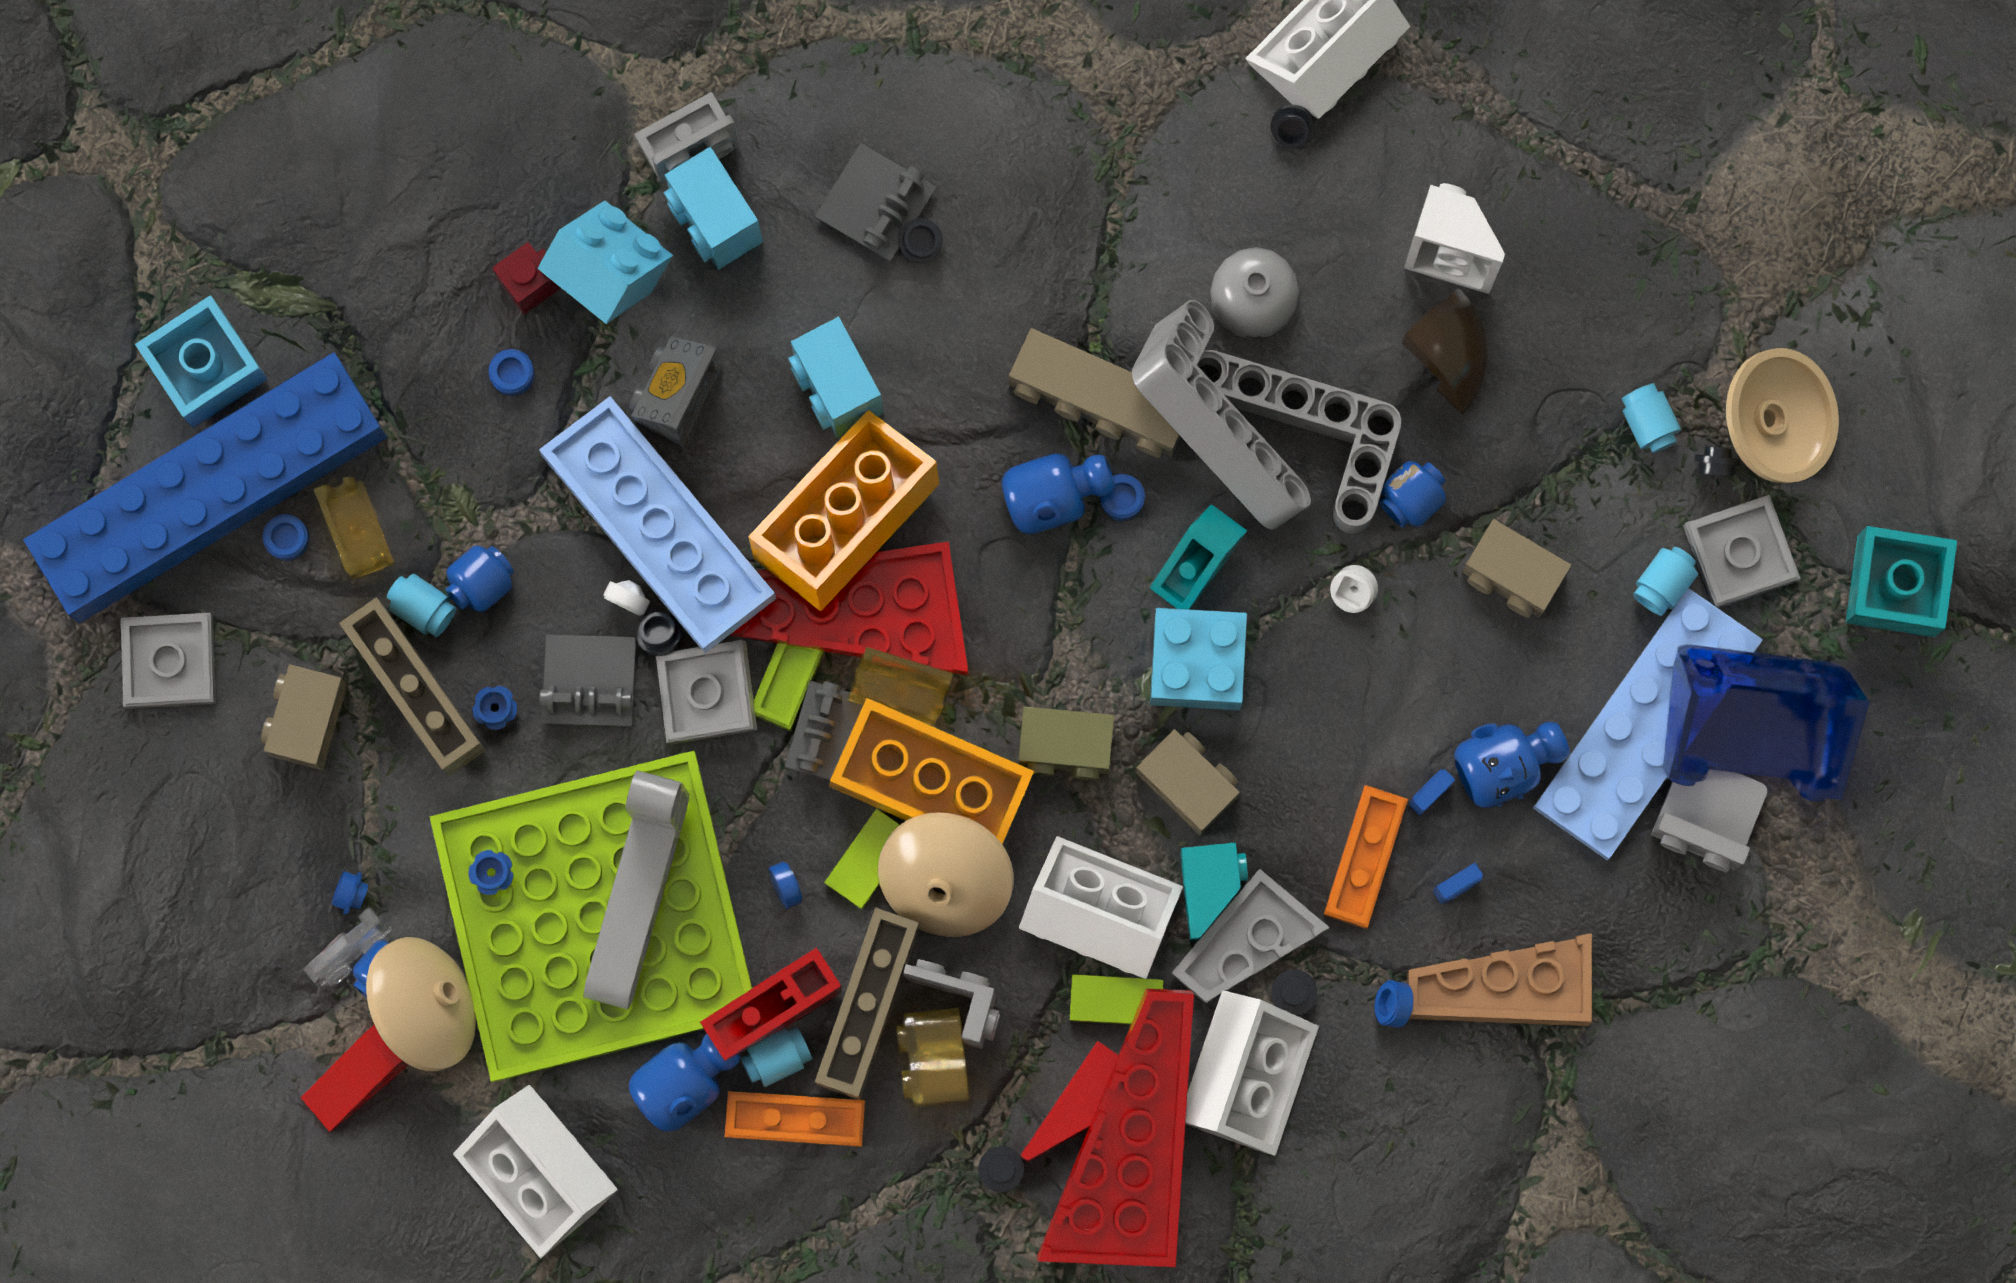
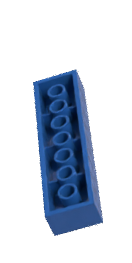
[23,352,388,624]

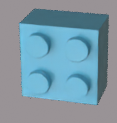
[663,147,763,270]
[537,201,673,324]
[135,295,268,428]
[788,317,884,438]
[1150,608,1247,710]

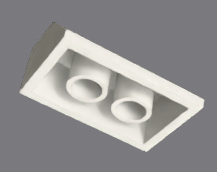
[1245,0,1411,119]
[1404,183,1505,294]
[1019,836,1183,979]
[1185,990,1319,1156]
[453,1085,618,1258]

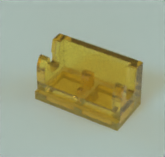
[314,477,395,580]
[848,647,953,727]

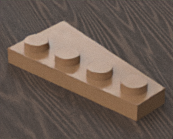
[1407,933,1592,1026]

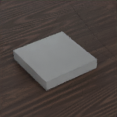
[1683,495,1801,608]
[121,613,216,709]
[656,640,757,744]

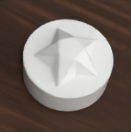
[1330,565,1378,613]
[603,580,650,616]

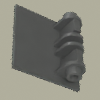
[814,143,936,262]
[540,634,636,727]
[785,681,896,780]

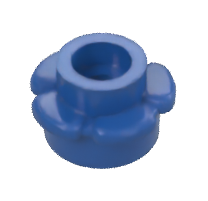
[472,686,517,730]
[468,850,514,895]
[331,871,368,915]

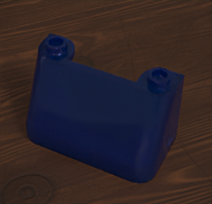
[1663,644,1870,802]

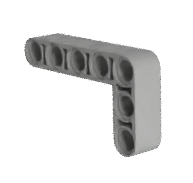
[1132,300,1311,529]
[1197,350,1401,534]
[583,770,689,1010]

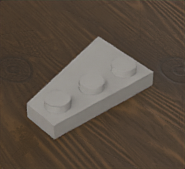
[1171,869,1330,1003]

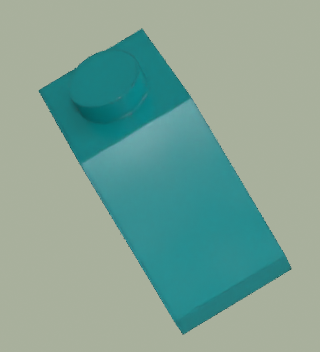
[1150,504,1247,610]
[1180,843,1248,943]

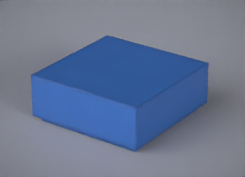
[1409,769,1455,817]
[1433,863,1483,905]

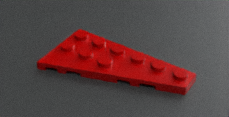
[730,541,969,676]
[1036,988,1194,1267]

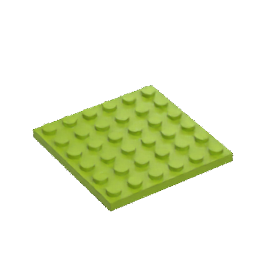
[429,751,752,1083]

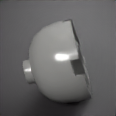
[1210,247,1299,338]

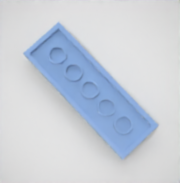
[539,396,776,653]
[1533,588,1763,860]

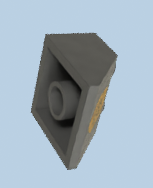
[629,336,722,447]

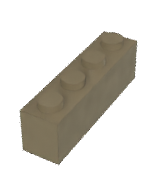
[1009,328,1181,458]
[339,597,486,776]
[815,908,920,1100]

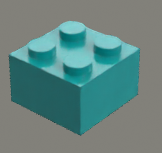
[1845,526,1957,637]

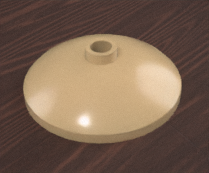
[1726,348,1839,483]
[878,812,1014,937]
[366,937,476,1071]

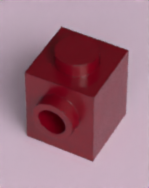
[492,242,560,315]

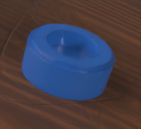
[489,349,535,396]
[1100,474,1145,521]
[263,514,310,561]
[768,861,803,909]
[1374,980,1413,1028]

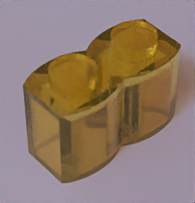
[897,1008,970,1108]

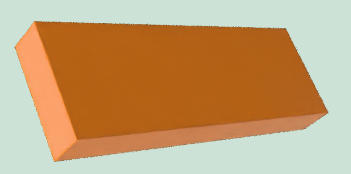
[1323,785,1408,929]
[725,1091,866,1147]

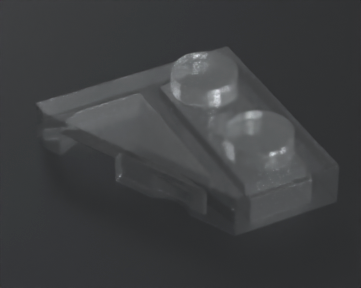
[303,907,393,987]

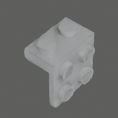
[634,92,738,183]
[1651,754,1767,872]
[903,959,1000,1049]

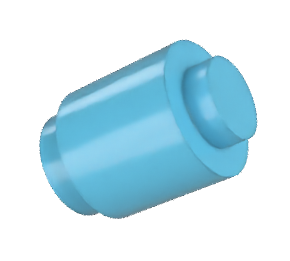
[1622,383,1681,454]
[1633,547,1698,616]
[387,574,457,637]
[741,1027,812,1087]

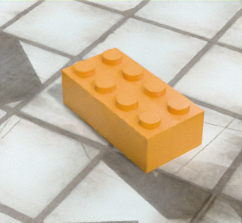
[748,410,939,611]
[829,698,1034,844]

